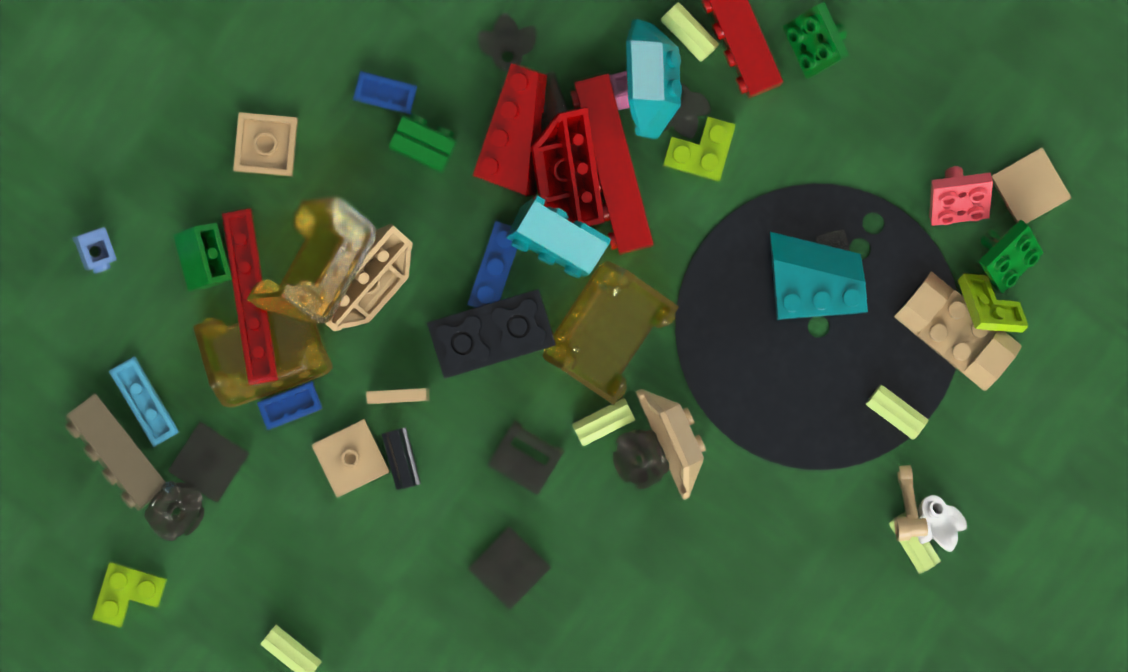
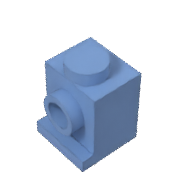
[72,227,117,274]

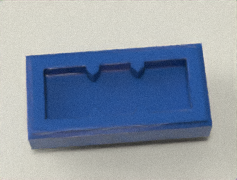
[353,71,417,115]
[257,381,323,430]

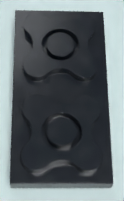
[427,288,557,379]

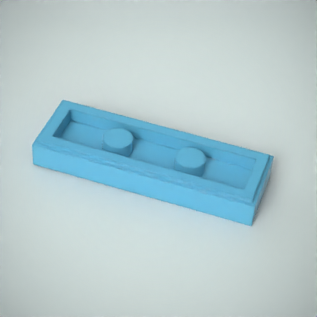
[109,356,180,447]

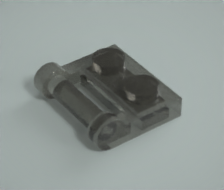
[488,420,565,496]

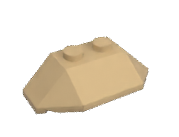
[312,224,413,332]
[635,389,706,500]

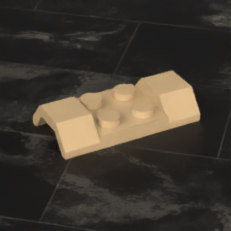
[894,271,1022,391]

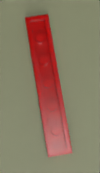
[222,208,279,385]

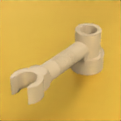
[894,465,928,541]

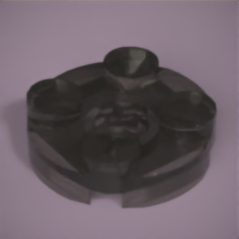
[613,429,669,489]
[144,481,205,541]

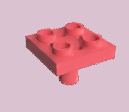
[929,166,993,226]

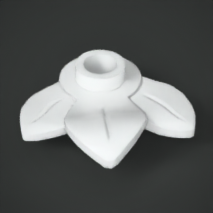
[918,495,967,552]

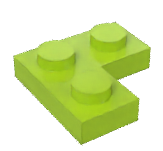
[663,117,736,182]
[958,273,1029,333]
[92,562,167,627]

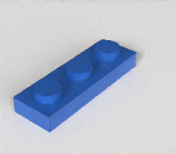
[467,221,517,307]

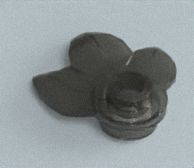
[478,13,536,72]
[662,83,711,139]

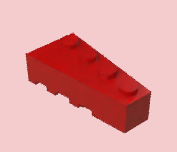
[473,63,547,196]

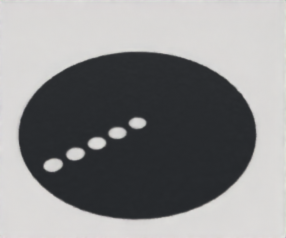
[675,183,957,470]

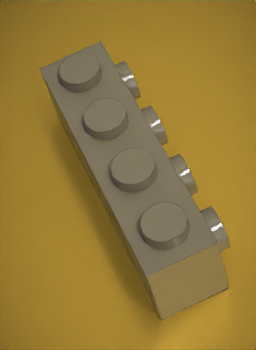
[65,394,169,511]

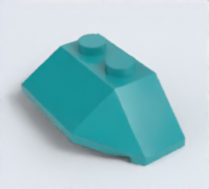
[626,19,682,139]

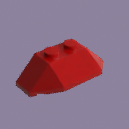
[531,107,605,226]

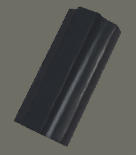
[382,427,422,490]

